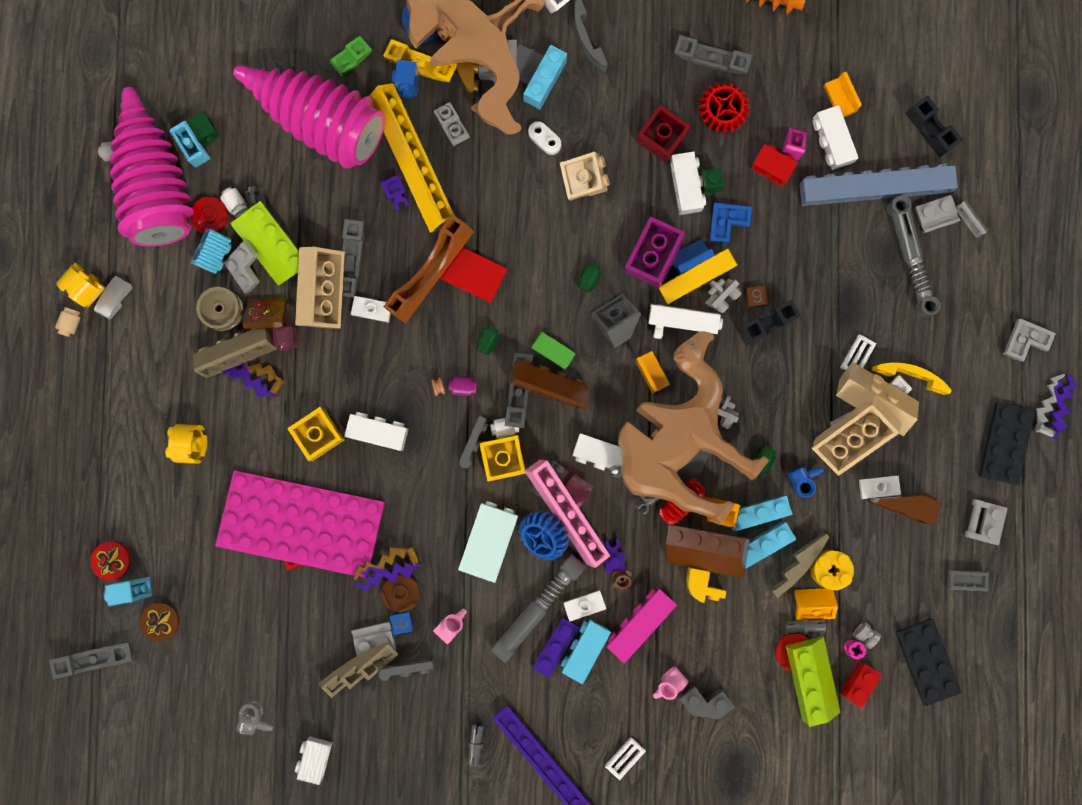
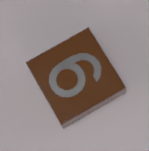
[745,285,768,307]

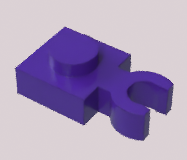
[381,175,409,212]
[605,538,626,573]

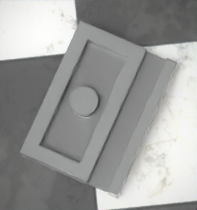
[913,195,961,234]
[351,621,396,656]

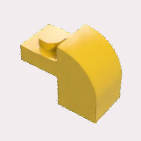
[686,567,726,603]

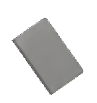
[956,200,988,238]

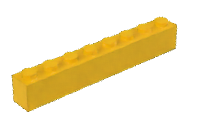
[369,83,454,233]

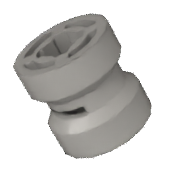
[853,622,881,649]

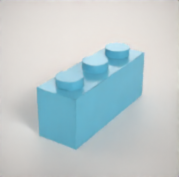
[523,45,567,110]
[732,496,792,531]
[745,522,796,569]
[104,577,152,606]
[560,619,611,684]

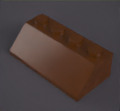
[507,359,590,409]
[666,525,750,578]

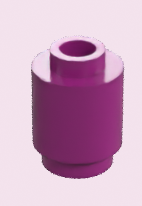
[449,376,477,396]

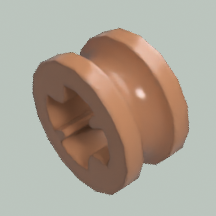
[431,377,445,396]

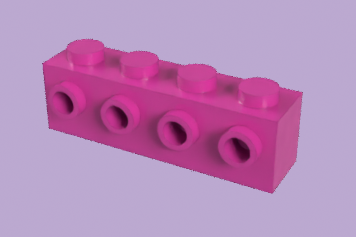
[606,588,677,663]

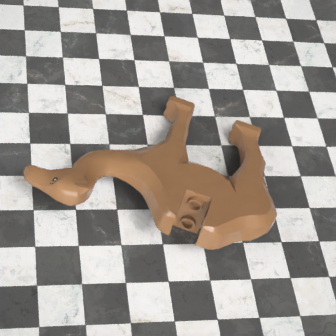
[406,0,546,135]
[618,331,769,525]

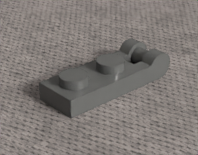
[459,416,489,468]
[379,658,435,681]

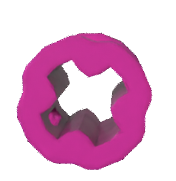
[844,639,866,660]

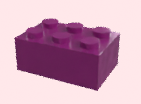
[625,216,685,289]

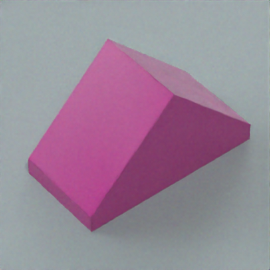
[781,127,807,161]

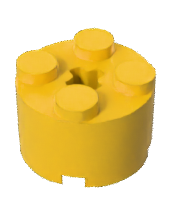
[56,263,105,308]
[166,424,207,464]
[809,549,854,590]

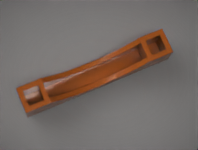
[383,214,474,323]

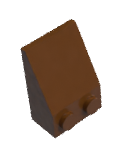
[867,493,942,525]

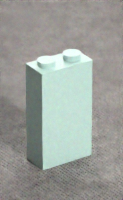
[458,501,518,583]

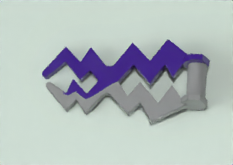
[1034,374,1077,439]

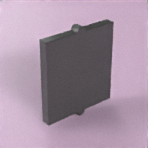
[517,44,544,85]

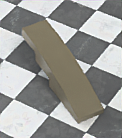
[769,533,829,598]
[319,642,398,698]

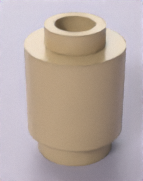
[55,307,80,337]

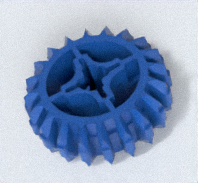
[518,510,569,561]

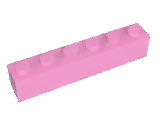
[525,460,610,568]

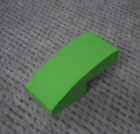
[330,36,372,77]
[531,332,576,370]

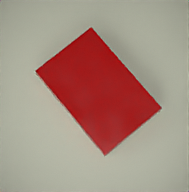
[440,247,507,304]

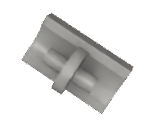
[705,278,741,313]
[717,395,739,429]

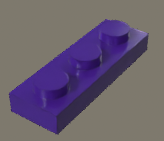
[532,617,579,678]

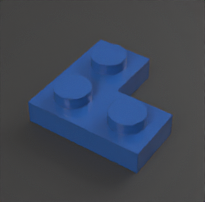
[709,203,752,244]

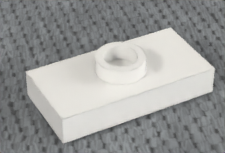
[351,296,391,323]
[859,476,901,499]
[563,590,606,621]

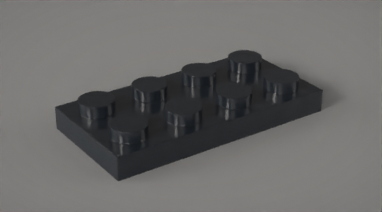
[979,402,1036,486]
[895,618,962,706]

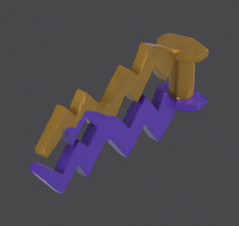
[222,361,285,398]
[354,546,422,592]

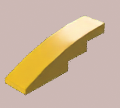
[660,249,738,304]

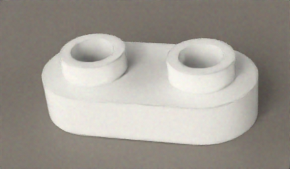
[529,122,561,155]

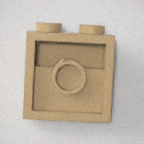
[560,152,610,200]

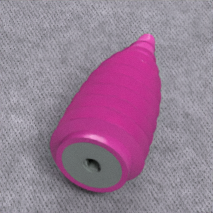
[233,65,385,168]
[110,87,194,247]

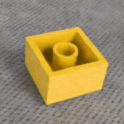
[287,407,345,461]
[480,435,526,481]

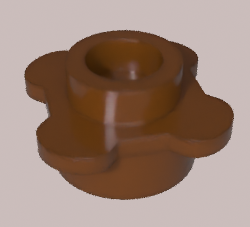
[613,570,632,589]

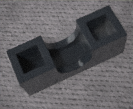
[905,95,963,157]
[737,299,801,346]

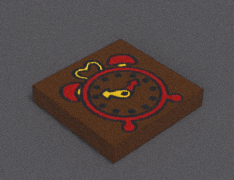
[243,297,288,329]

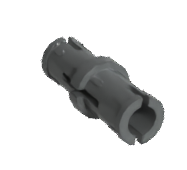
[785,619,826,634]
[467,724,484,766]

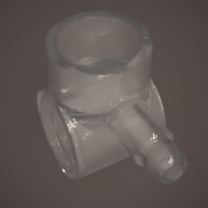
[236,701,273,735]

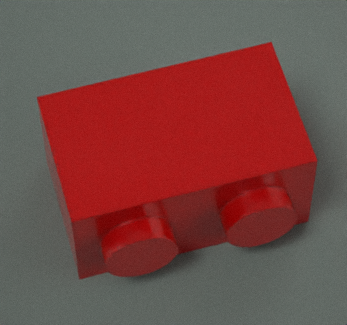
[750,144,798,187]
[839,661,882,708]

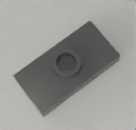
[947,570,989,592]

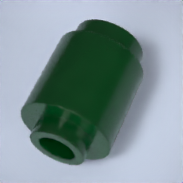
[577,263,602,293]
[475,326,500,355]
[753,445,776,475]

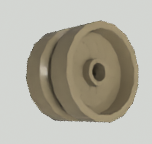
[196,287,246,332]

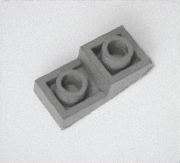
[434,102,470,146]
[94,276,132,320]

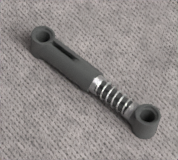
[887,195,941,318]
[490,554,586,663]

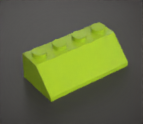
[230,201,299,286]
[786,636,840,727]

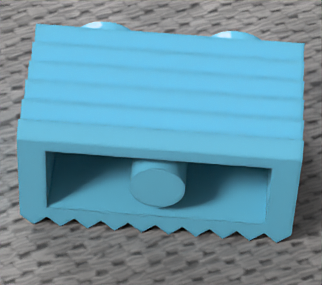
[170,121,210,167]
[191,228,231,274]

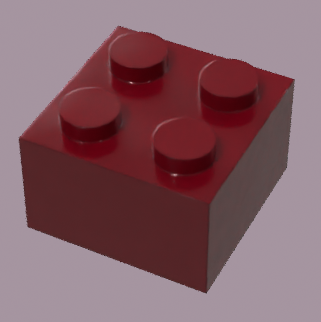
[636,105,691,163]

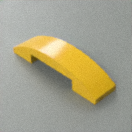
[383,39,457,82]
[872,363,951,395]

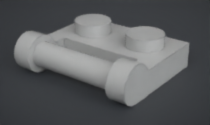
[964,499,1008,545]

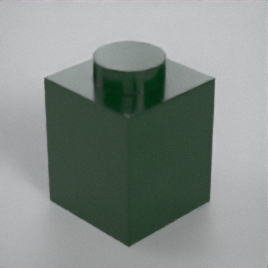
[187,112,220,146]
[700,167,725,194]

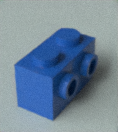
[392,60,420,99]

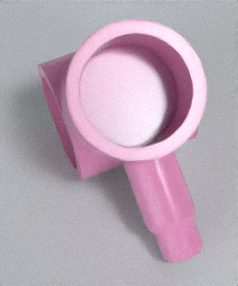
[433,609,467,644]
[653,666,689,700]

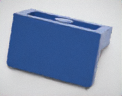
[672,239,715,276]

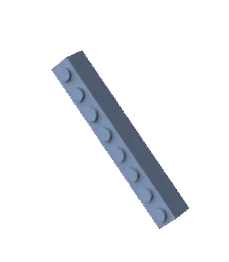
[799,164,958,206]

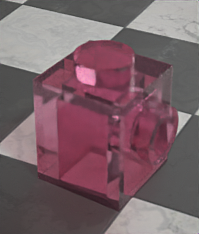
[273,326,297,352]
[565,474,593,508]

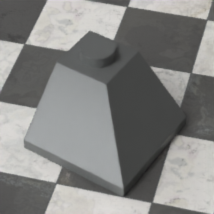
[591,293,641,348]

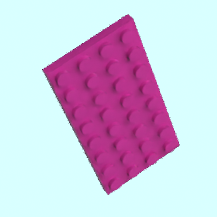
[215,471,385,578]

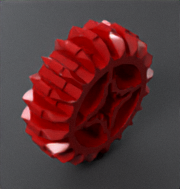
[698,81,750,134]
[659,478,705,525]

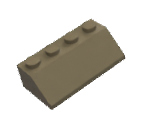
[193,328,277,378]

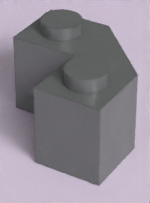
[677,684,735,719]

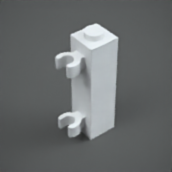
[648,303,723,339]

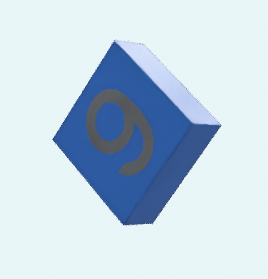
[390,611,413,635]

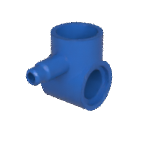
[787,466,824,498]

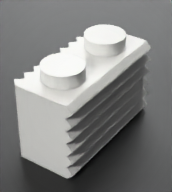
[295,737,332,785]

